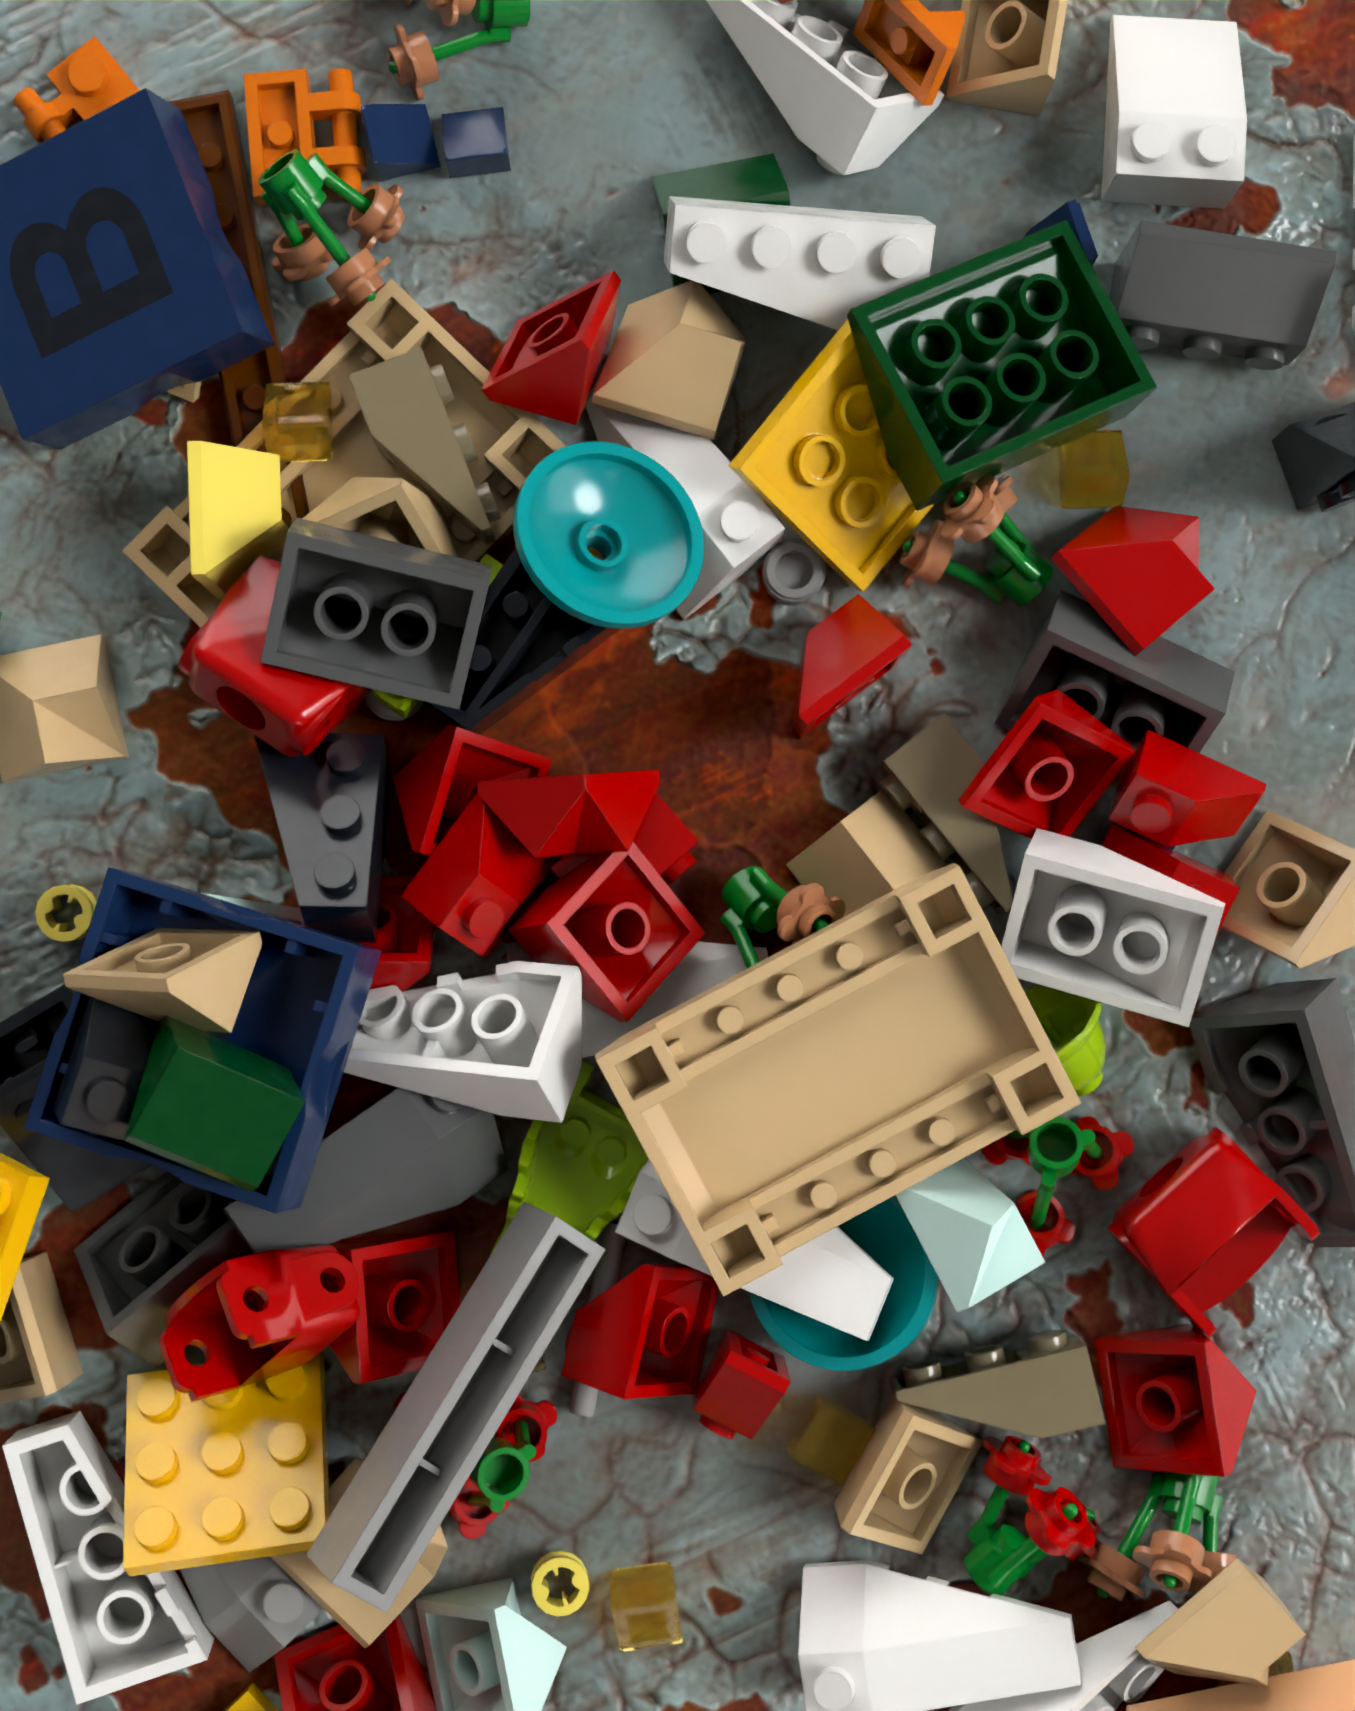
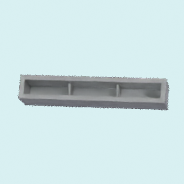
[306,1202,606,1613]

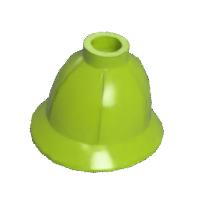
[1024,984,1106,1096]

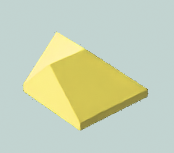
[187,441,289,599]

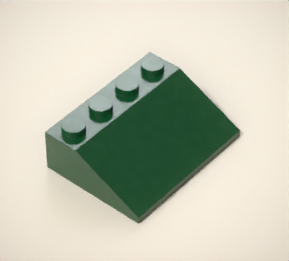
[847,220,1157,511]

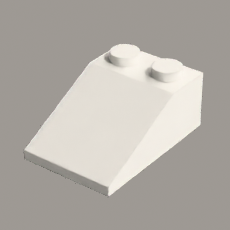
[1101,15,1247,209]
[1001,828,1225,1027]

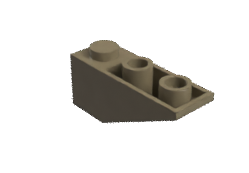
[348,348,501,544]
[878,713,1013,914]
[889,1330,1105,1439]

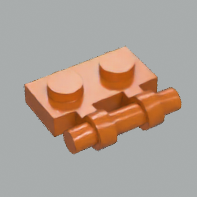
[13,36,140,143]
[243,68,367,206]

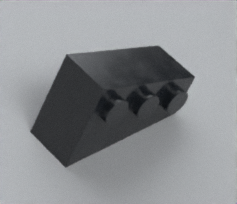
[423,548,620,735]
[254,733,392,943]

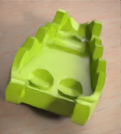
[490,1060,649,1256]

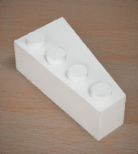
[664,196,936,330]
[2,1411,215,1705]

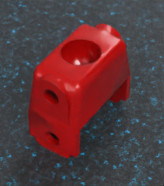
[178,556,372,757]
[1107,1127,1321,1338]
[159,1245,360,1402]

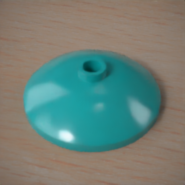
[513,441,704,629]
[748,1195,940,1371]

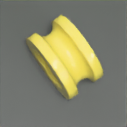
[35,884,97,942]
[530,1550,589,1617]

